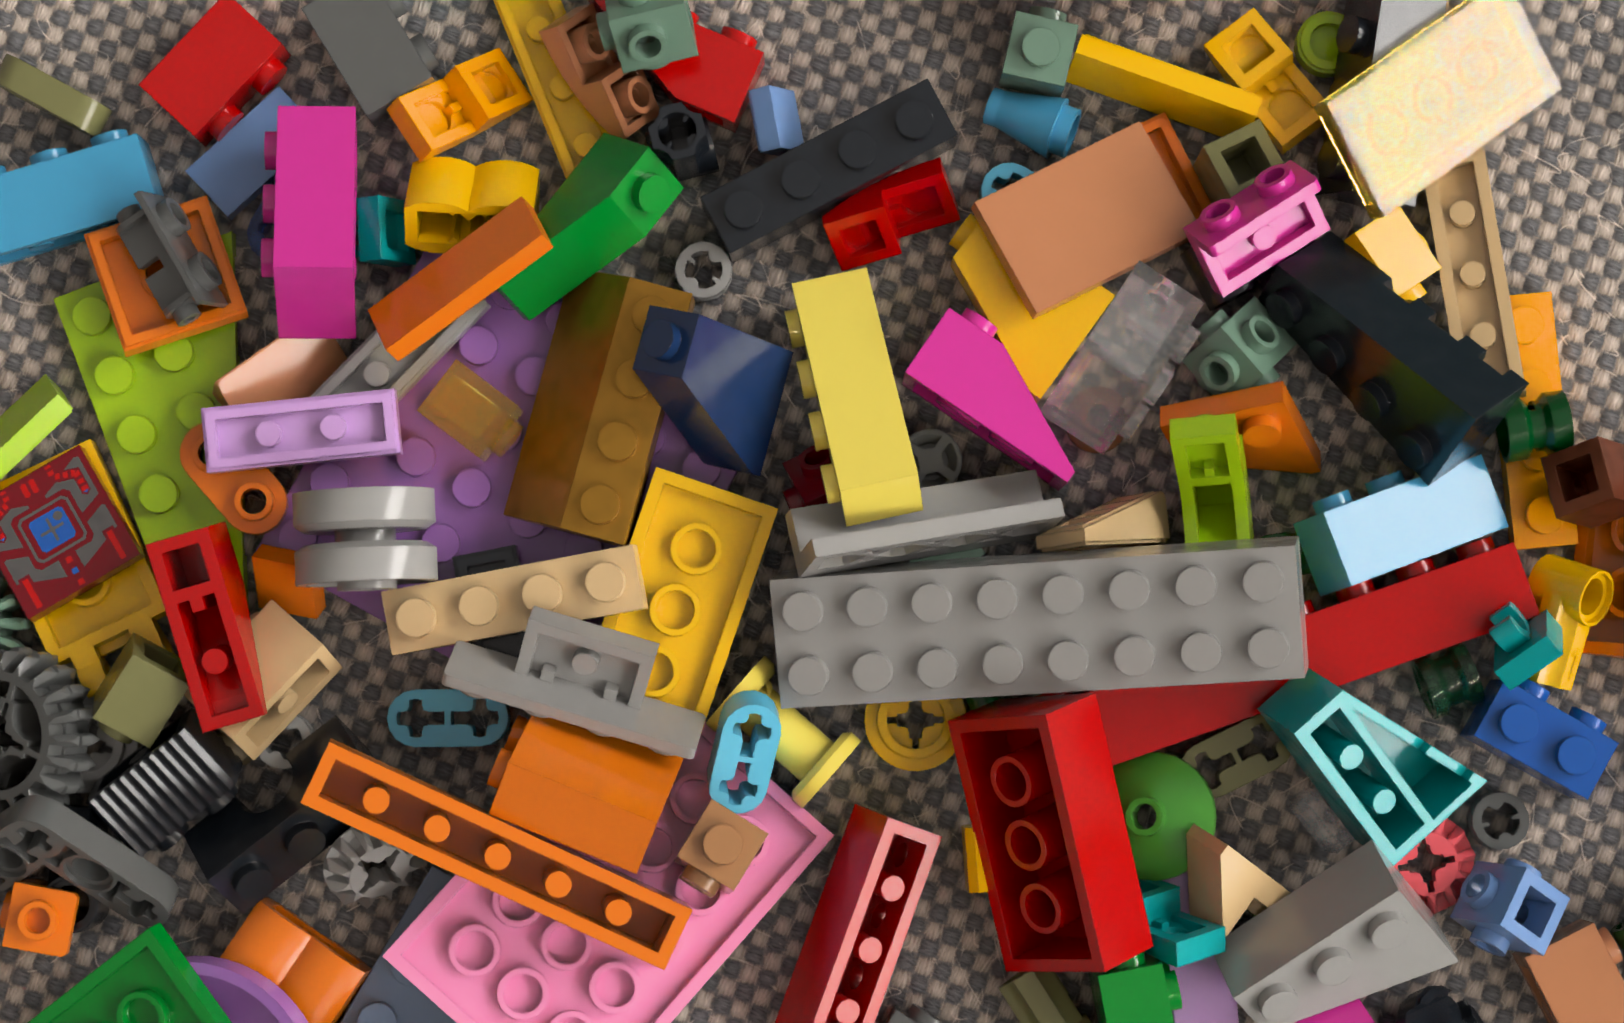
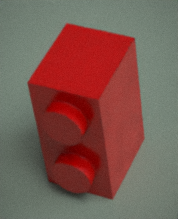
[138,0,291,147]

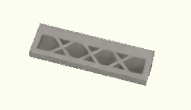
[785,469,1065,578]

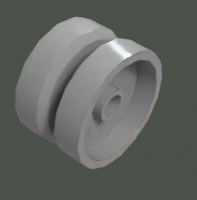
[292,486,438,592]

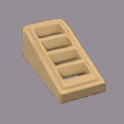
[1036,491,1170,552]

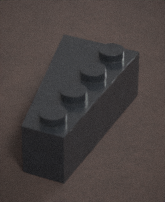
[1258,231,1529,486]

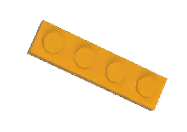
[1499,291,1579,551]

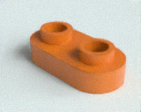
[180,423,288,535]

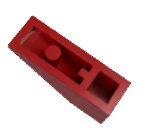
[145,521,267,733]

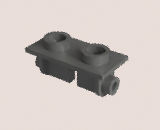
[116,191,228,327]

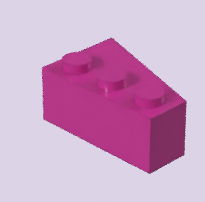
[261,106,357,339]

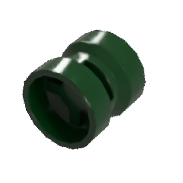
[1495,390,1574,463]

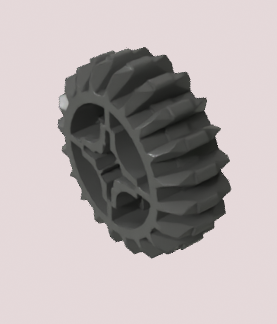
[0,647,101,813]

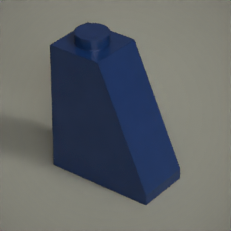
[632,305,794,477]

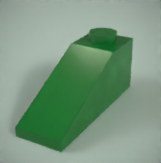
[497,133,684,321]

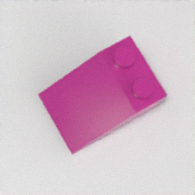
[902,308,1075,491]

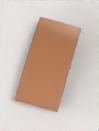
[539,3,659,139]

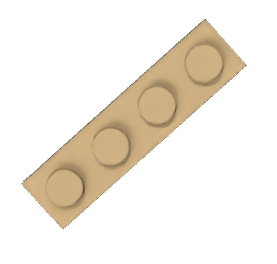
[1421,147,1526,398]
[381,544,649,656]

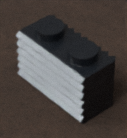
[86,708,243,857]

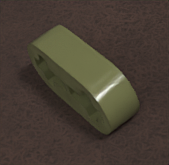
[0,54,112,137]
[1179,714,1291,799]

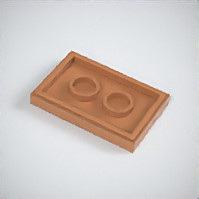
[971,121,1196,319]

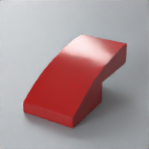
[822,157,960,271]

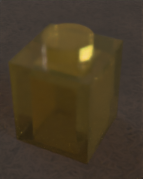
[417,359,524,462]

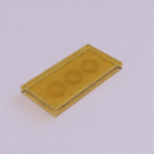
[1314,0,1562,219]

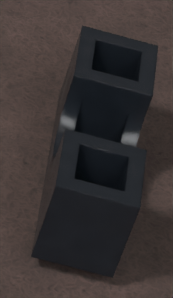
[184,715,374,914]

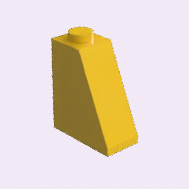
[949,213,1115,403]

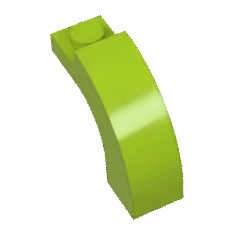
[1169,413,1254,543]

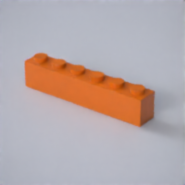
[300,738,692,970]

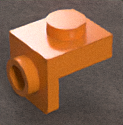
[0,878,80,957]

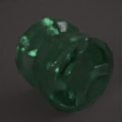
[1411,643,1485,720]

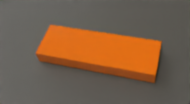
[368,196,554,361]

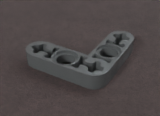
[0,795,179,926]

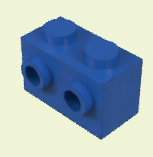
[1460,679,1619,800]

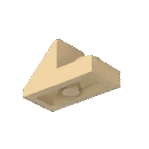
[1186,824,1291,937]

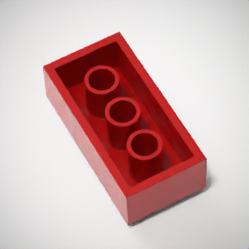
[947,693,1154,972]

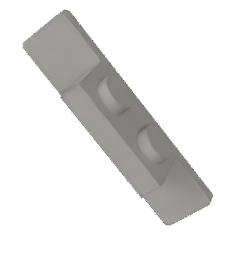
[441,606,706,759]

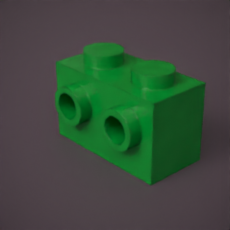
[1088,951,1182,1023]

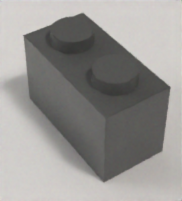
[301,0,440,127]

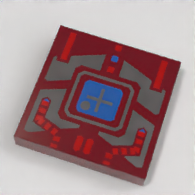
[0,445,145,622]

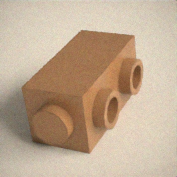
[674,799,768,898]

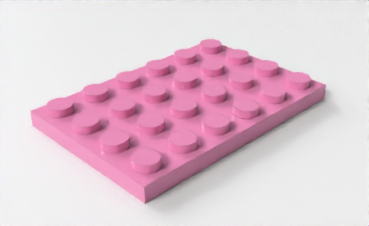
[382,721,835,1023]

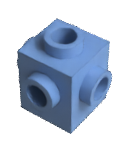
[1450,858,1570,957]

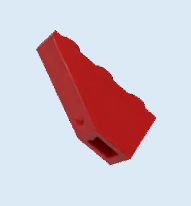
[588,0,765,133]

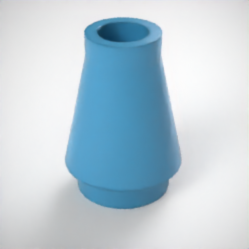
[983,87,1082,159]

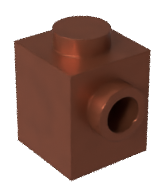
[1540,436,1624,529]

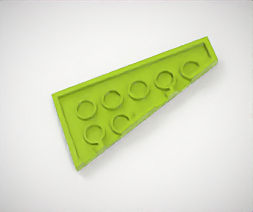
[53,231,249,608]

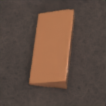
[212,337,347,406]

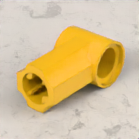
[1528,554,1614,690]

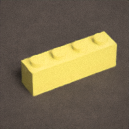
[784,267,923,527]

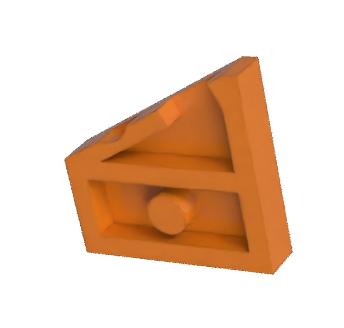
[1160,381,1321,474]

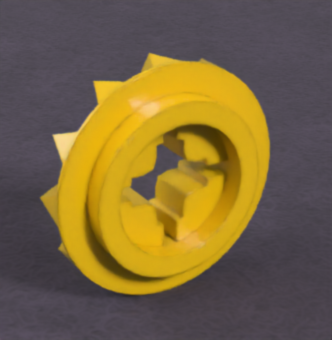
[864,698,966,771]

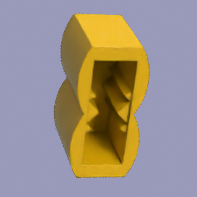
[404,157,540,253]

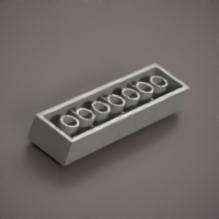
[769,536,1309,709]

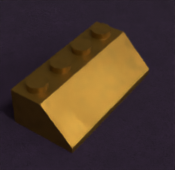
[503,272,695,547]

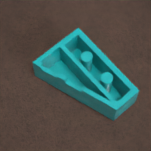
[1257,668,1487,865]

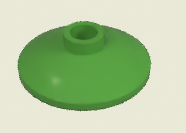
[1113,752,1217,881]

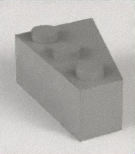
[1214,840,1459,1023]

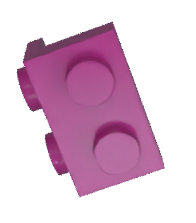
[1183,160,1331,298]

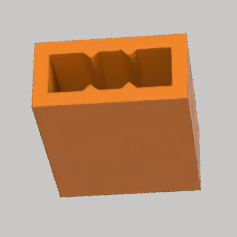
[487,715,684,874]

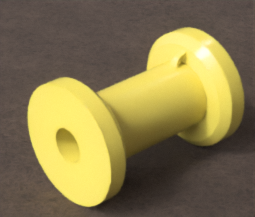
[705,656,861,808]

